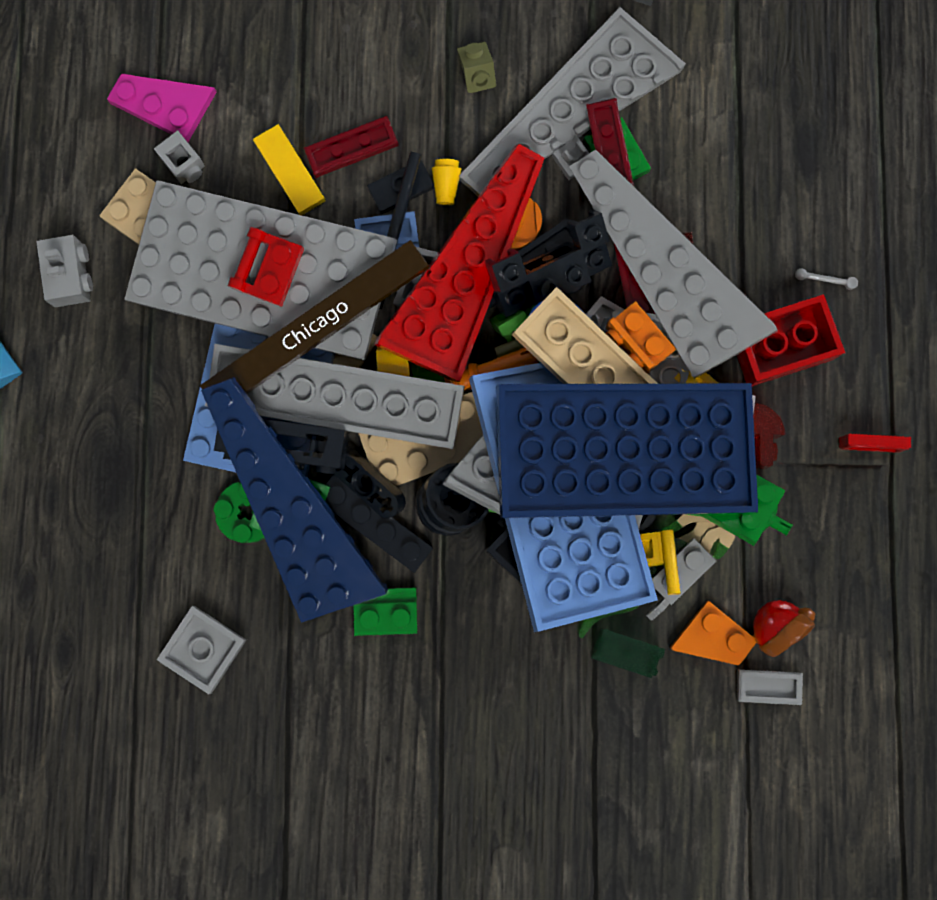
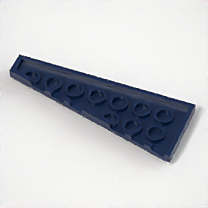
[201,377,388,623]

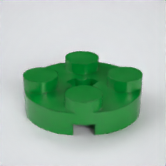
[214,482,265,543]

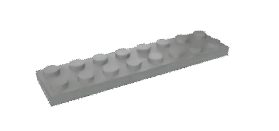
[205,344,465,449]

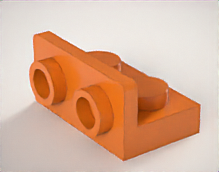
[605,301,676,374]

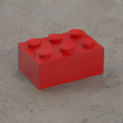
[737,294,845,386]

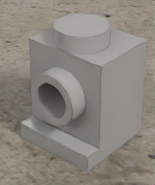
[154,130,205,184]

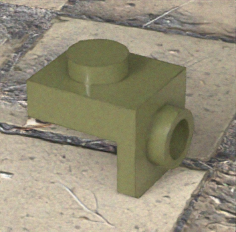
[457,42,496,93]

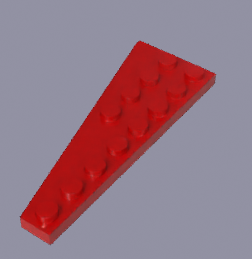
[374,144,545,382]

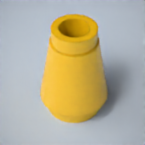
[432,159,462,205]

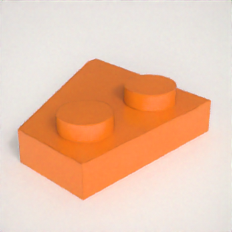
[669,601,757,665]

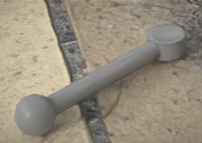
[795,268,858,290]

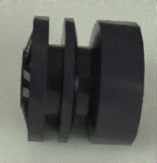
[415,463,489,536]

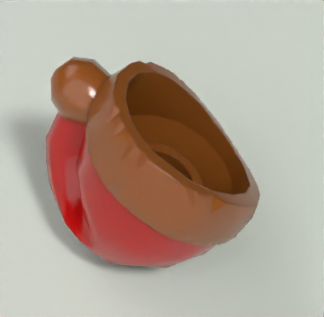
[753,600,815,657]

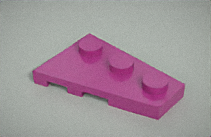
[107,74,217,142]

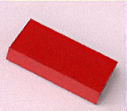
[839,434,911,453]

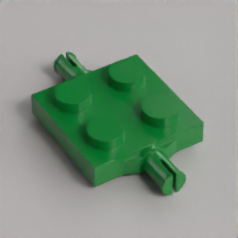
[698,474,793,546]

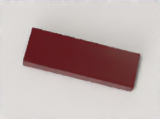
[304,116,399,178]

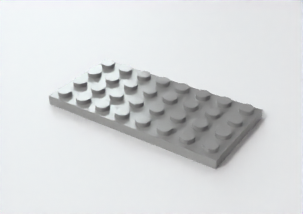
[124,180,397,361]

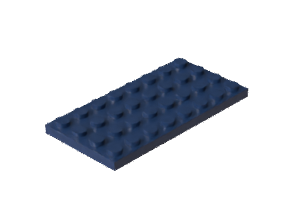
[496,383,758,518]

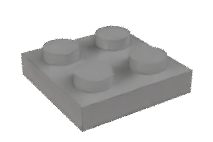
[157,606,246,694]

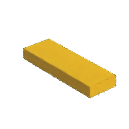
[253,124,325,215]

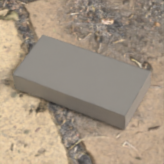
[736,669,803,705]

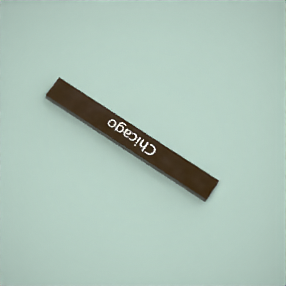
[199,240,429,394]

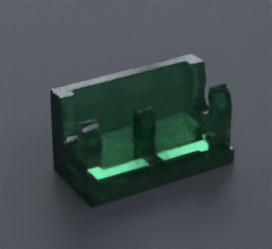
[591,628,666,678]

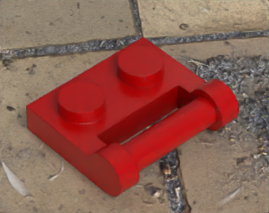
[227,227,304,307]

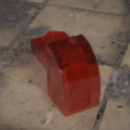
[753,403,785,469]

